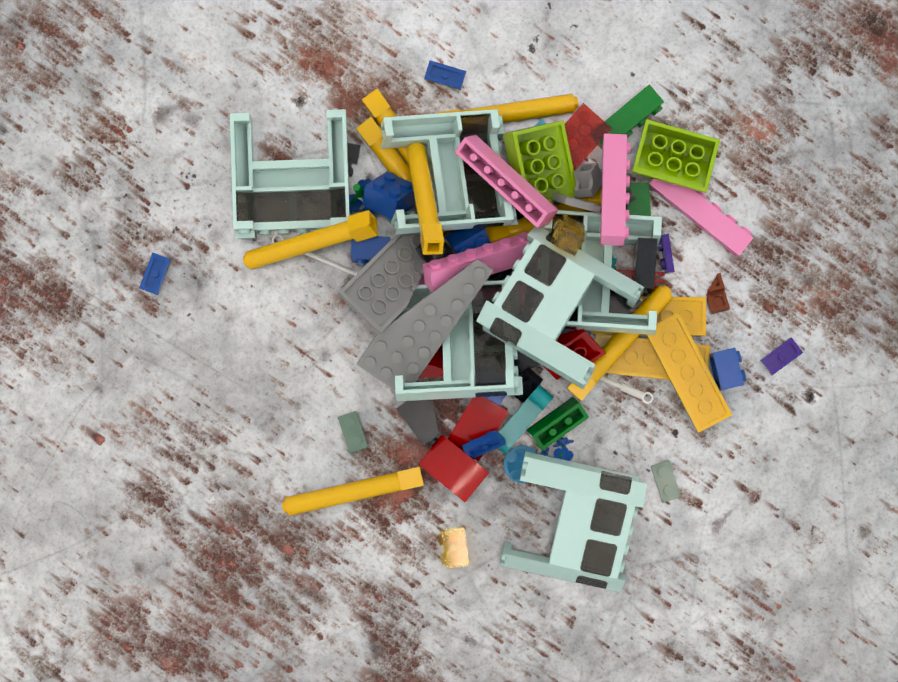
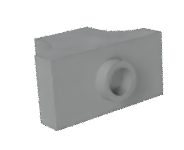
[574,163,602,198]

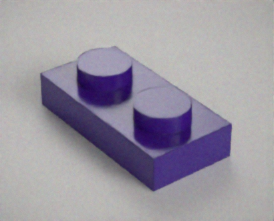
[658,234,675,274]
[760,337,803,376]

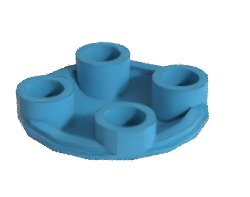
[504,445,538,483]

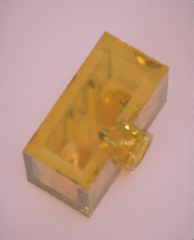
[553,214,585,256]
[438,527,470,569]

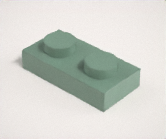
[338,411,368,453]
[651,460,681,503]

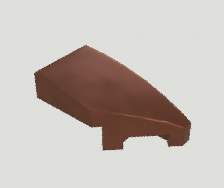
[706,273,730,315]

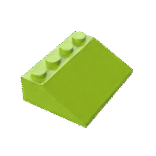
[632,119,720,193]
[503,120,576,203]

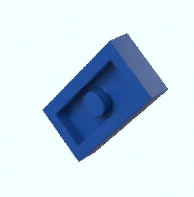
[424,60,466,90]
[139,252,171,295]
[462,430,506,459]

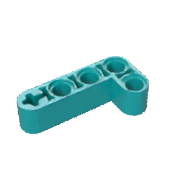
[498,385,554,454]

